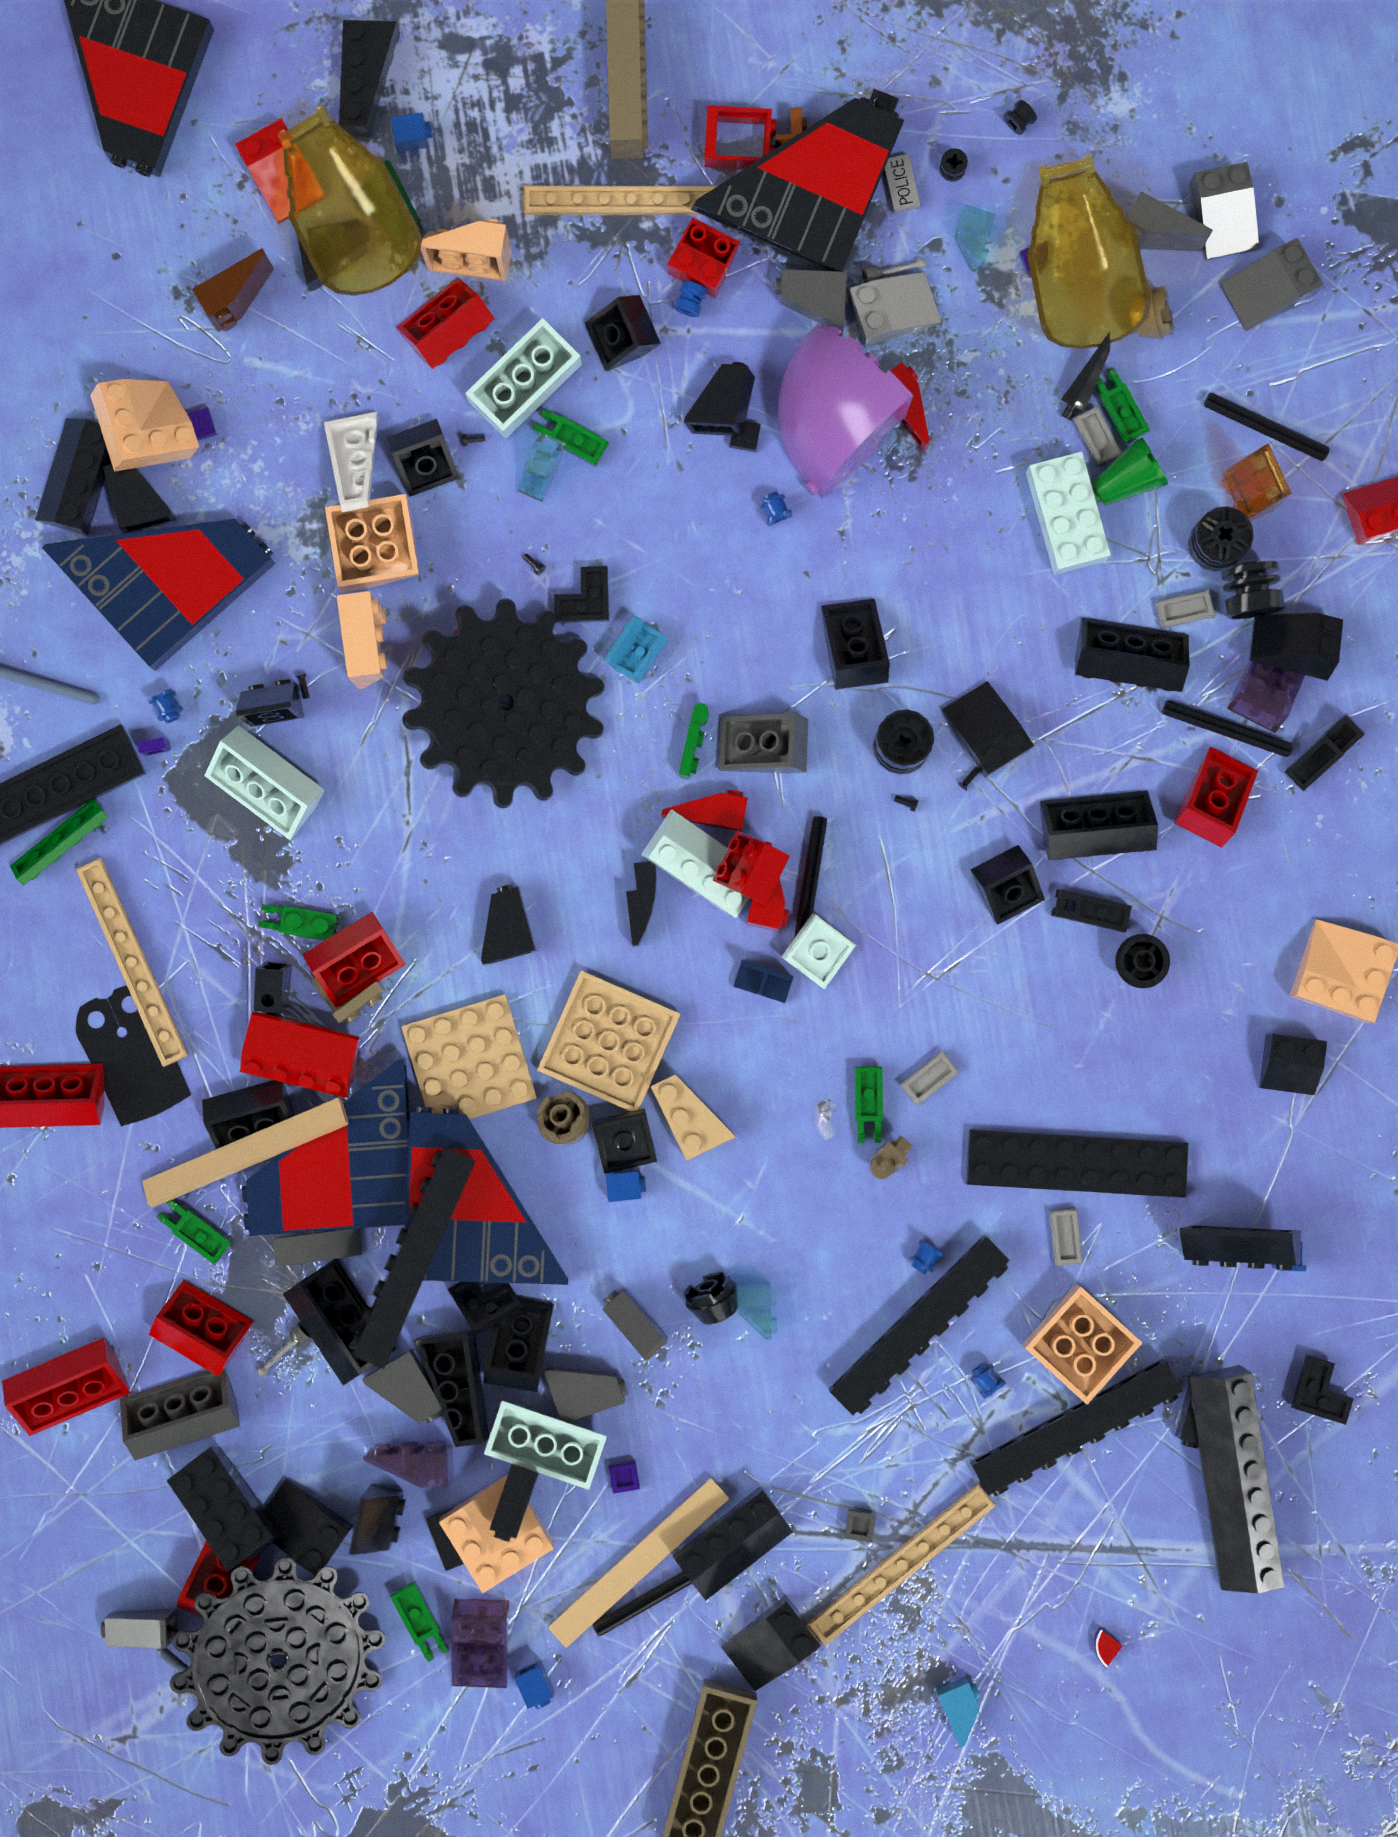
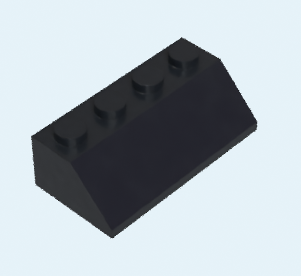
[35,418,111,536]
[1075,618,1190,692]
[1040,791,1158,860]
[1180,1225,1301,1270]
[283,1258,396,1386]
[672,1487,793,1601]

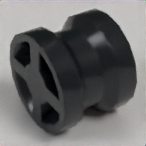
[1003,100,1037,135]
[939,148,968,182]

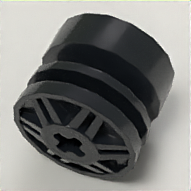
[1188,506,1254,572]
[1220,561,1285,620]
[873,709,934,775]

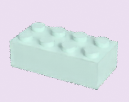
[465,318,582,439]
[1026,452,1111,575]

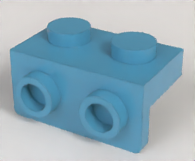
[605,616,669,684]

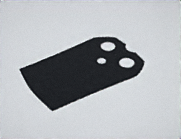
[76,985,191,1126]

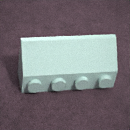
[204,725,325,840]
[641,810,749,918]
[484,1400,607,1490]

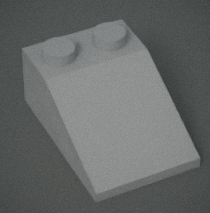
[848,272,941,347]

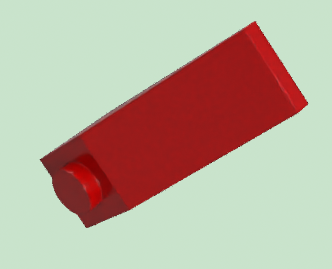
[890,362,930,451]
[662,790,748,832]

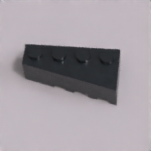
[339,20,400,137]
[414,1330,489,1447]

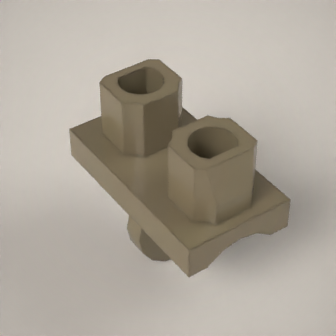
[869,1135,912,1180]

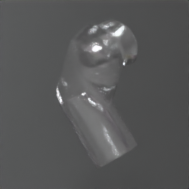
[813,1099,836,1141]

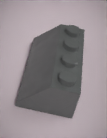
[120,1368,240,1461]

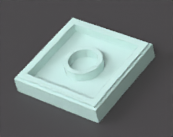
[781,913,856,989]

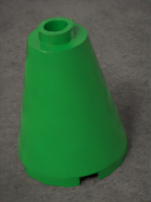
[1091,437,1168,505]

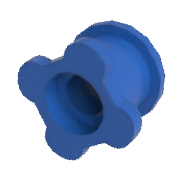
[760,491,792,526]
[148,689,183,724]
[910,1239,944,1274]
[970,1362,1006,1399]

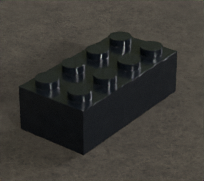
[166,1447,281,1572]

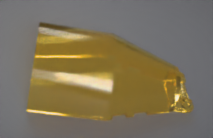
[277,105,422,296]
[1027,154,1151,349]

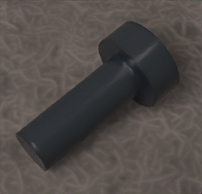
[461,434,485,447]
[523,553,546,576]
[894,795,919,812]

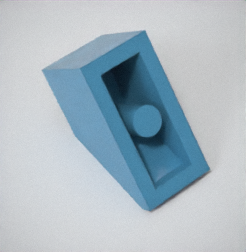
[936,1676,981,1748]

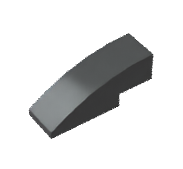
[273,1228,362,1266]

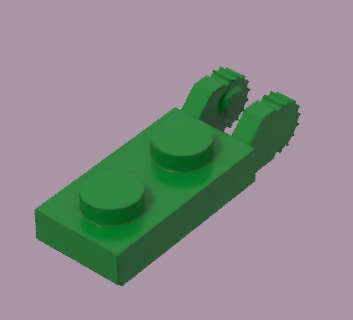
[1095,367,1150,444]
[531,409,609,467]
[679,702,709,780]
[258,904,338,941]
[854,1066,883,1143]
[156,1199,233,1265]
[390,1581,449,1662]

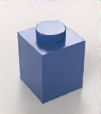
[391,112,432,152]
[605,1170,646,1202]
[514,1661,554,1709]

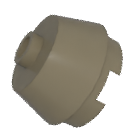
[1129,285,1174,339]
[537,1091,589,1145]

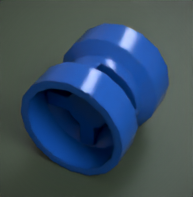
[674,281,707,317]

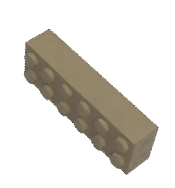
[606,0,648,159]
[661,1678,757,1837]

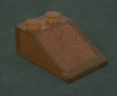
[1222,444,1292,521]

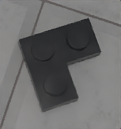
[554,566,609,623]
[448,1282,523,1336]
[1291,1354,1354,1425]

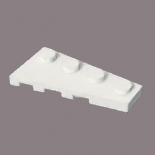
[324,412,378,512]

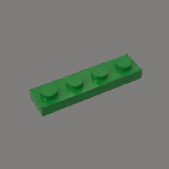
[10,798,108,886]

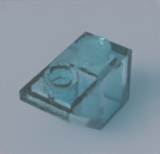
[954,204,998,272]
[518,433,566,502]
[737,1282,777,1340]

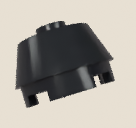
[1115,934,1170,988]
[684,1272,738,1325]

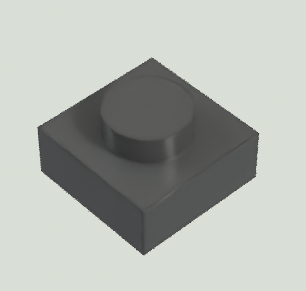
[844,1509,876,1543]

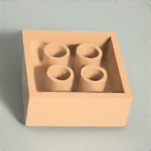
[419,219,512,282]
[90,379,199,472]
[325,494,419,593]
[337,591,387,689]
[1289,919,1398,1023]
[1021,1284,1142,1404]
[439,1474,554,1593]

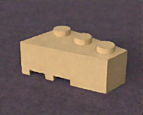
[651,1074,736,1161]

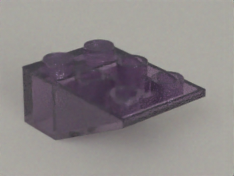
[1227,661,1305,733]
[363,1440,454,1488]
[451,1598,510,1688]

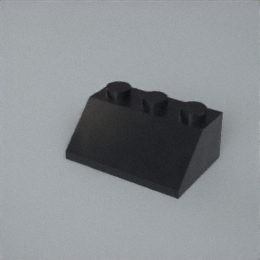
[202,1080,294,1149]

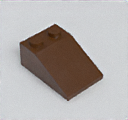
[192,248,274,332]

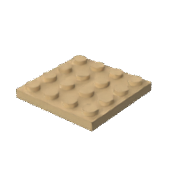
[537,971,681,1112]
[401,994,537,1119]

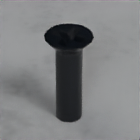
[295,674,310,699]
[958,767,980,791]

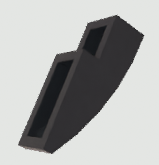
[1285,713,1365,792]
[626,861,657,947]

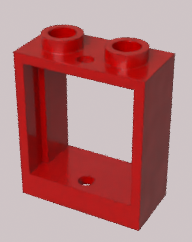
[704,105,777,169]

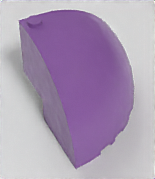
[778,323,913,499]

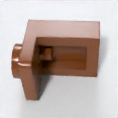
[775,107,807,149]

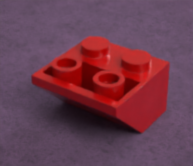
[667,217,740,298]
[713,831,790,906]

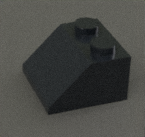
[585,295,661,371]
[386,419,459,497]
[970,845,1045,925]
[1259,1034,1327,1095]

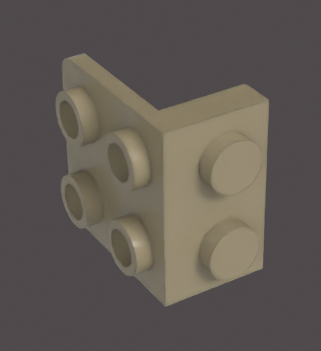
[312,977,387,1025]

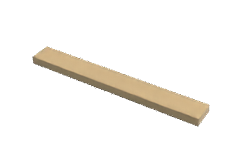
[524,186,717,215]
[76,858,190,1067]
[142,1097,349,1208]
[548,1477,730,1648]
[807,1483,996,1646]

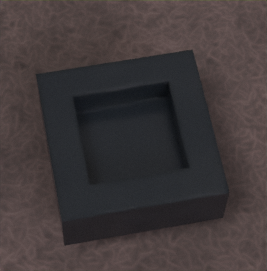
[730,421,761,452]

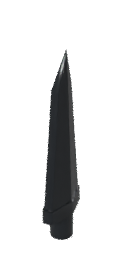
[1061,331,1110,421]

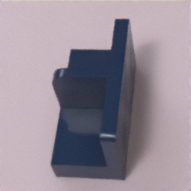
[733,960,794,1003]

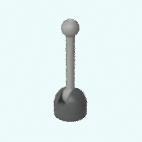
[862,258,926,283]
[257,1322,312,1377]

